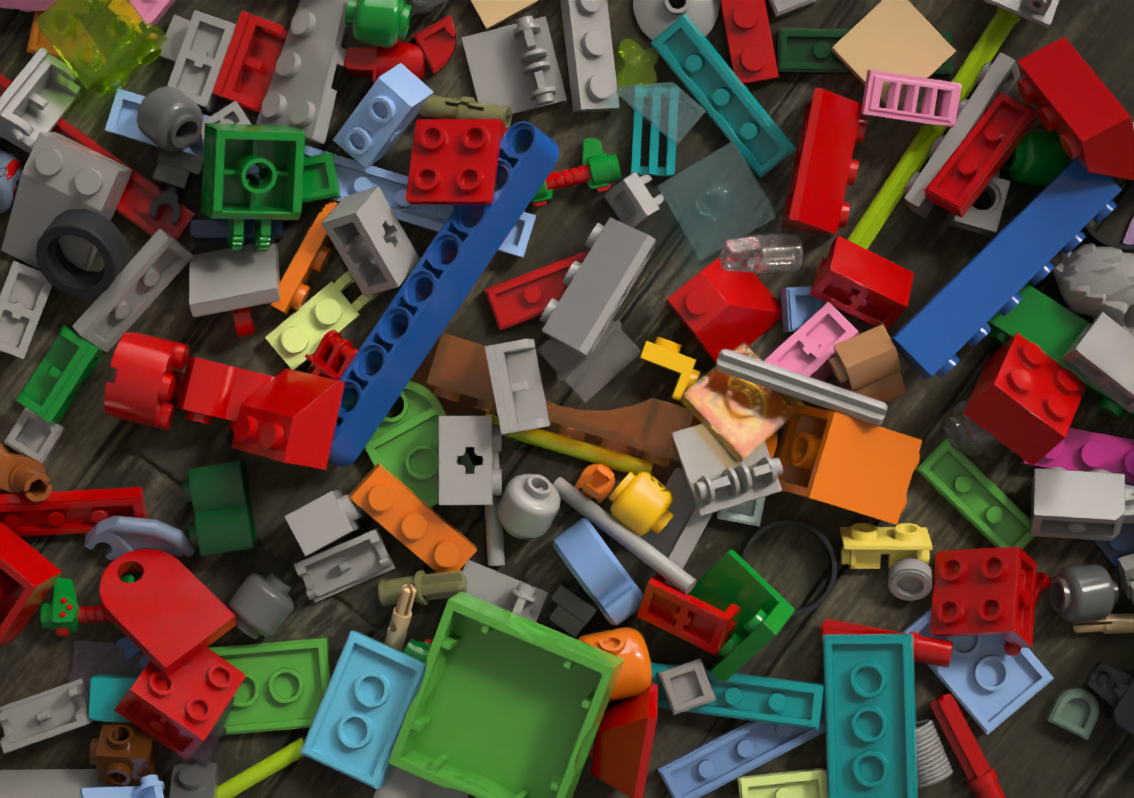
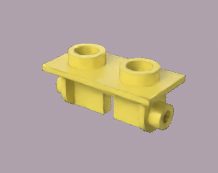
[840,523,933,569]

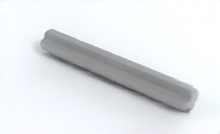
[716,349,888,425]

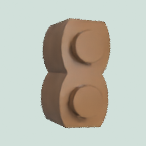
[829,324,905,403]

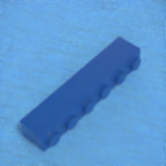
[891,157,1122,380]

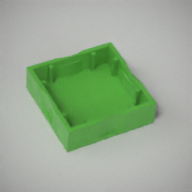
[388,592,625,798]

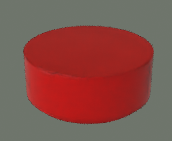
[232,307,255,338]

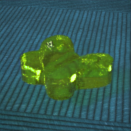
[616,38,659,91]

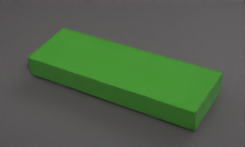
[915,438,1035,549]

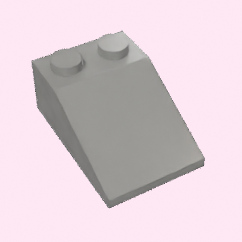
[1,132,133,271]

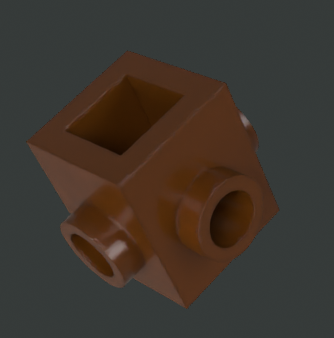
[89,722,159,786]

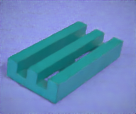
[631,86,679,177]

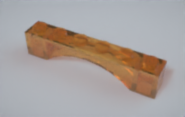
[426,333,694,467]

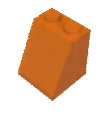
[775,403,922,525]

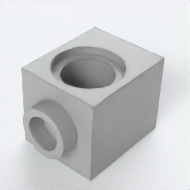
[947,171,1010,236]

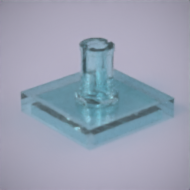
[658,141,778,261]

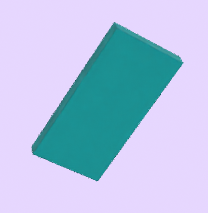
[823,634,918,798]

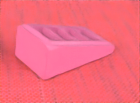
[861,70,961,127]

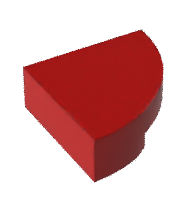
[412,15,456,76]

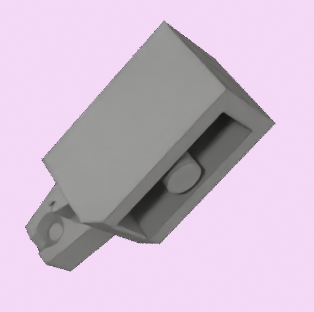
[1030,467,1134,541]

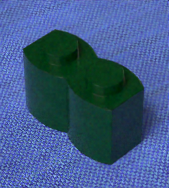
[182,461,258,556]

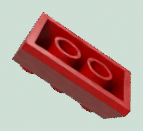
[1017,37,1134,180]
[781,87,867,238]

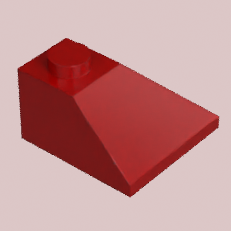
[665,247,782,364]
[588,683,658,798]

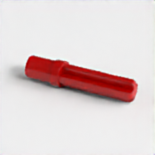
[820,619,953,668]
[930,693,1006,798]

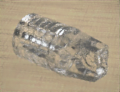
[719,233,803,274]

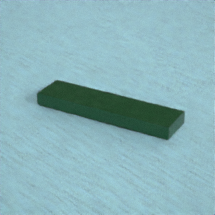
[777,28,953,76]

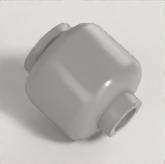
[497,474,561,539]

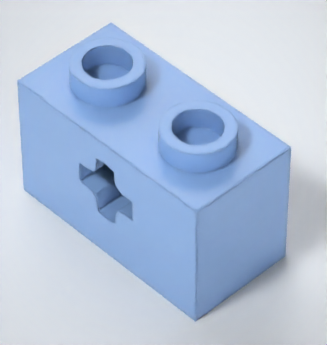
[333,63,433,169]

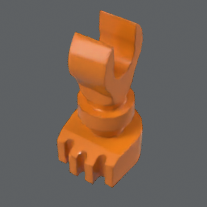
[574,464,615,505]

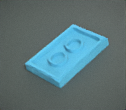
[300,631,427,789]

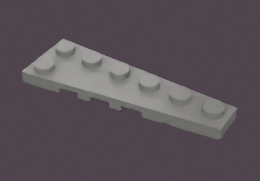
[256,0,351,144]

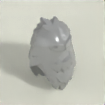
[1053,244,1134,336]

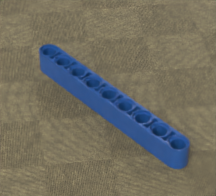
[328,121,559,467]

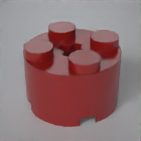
[104,332,189,430]

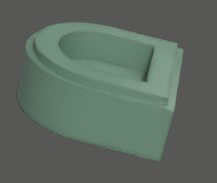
[1045,688,1099,740]

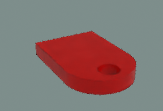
[100,549,237,677]

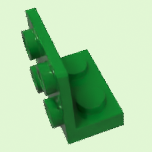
[688,550,795,683]

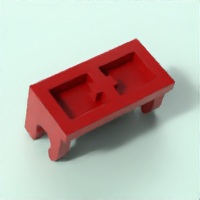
[212,10,289,114]
[810,236,914,331]
[637,573,741,655]

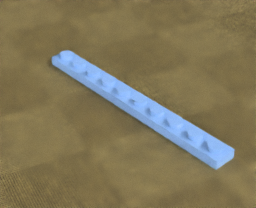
[105,88,536,259]

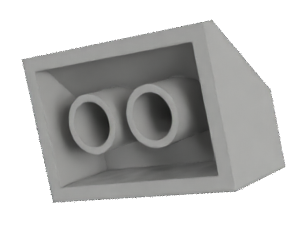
[540,217,656,361]

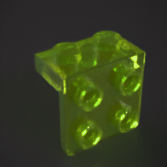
[37,0,169,95]

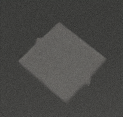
[537,320,642,403]

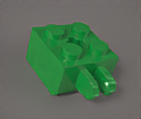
[201,123,305,251]

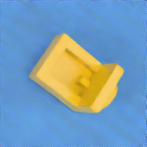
[640,336,700,401]

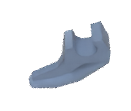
[84,516,195,560]

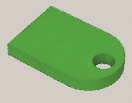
[365,381,475,507]

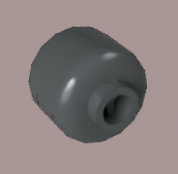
[136,86,203,152]
[1049,564,1119,623]
[229,572,294,639]

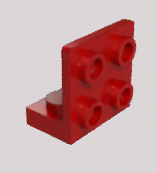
[406,119,508,205]
[930,546,1037,648]
[114,648,245,761]

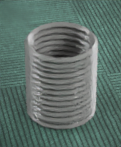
[916,719,953,789]

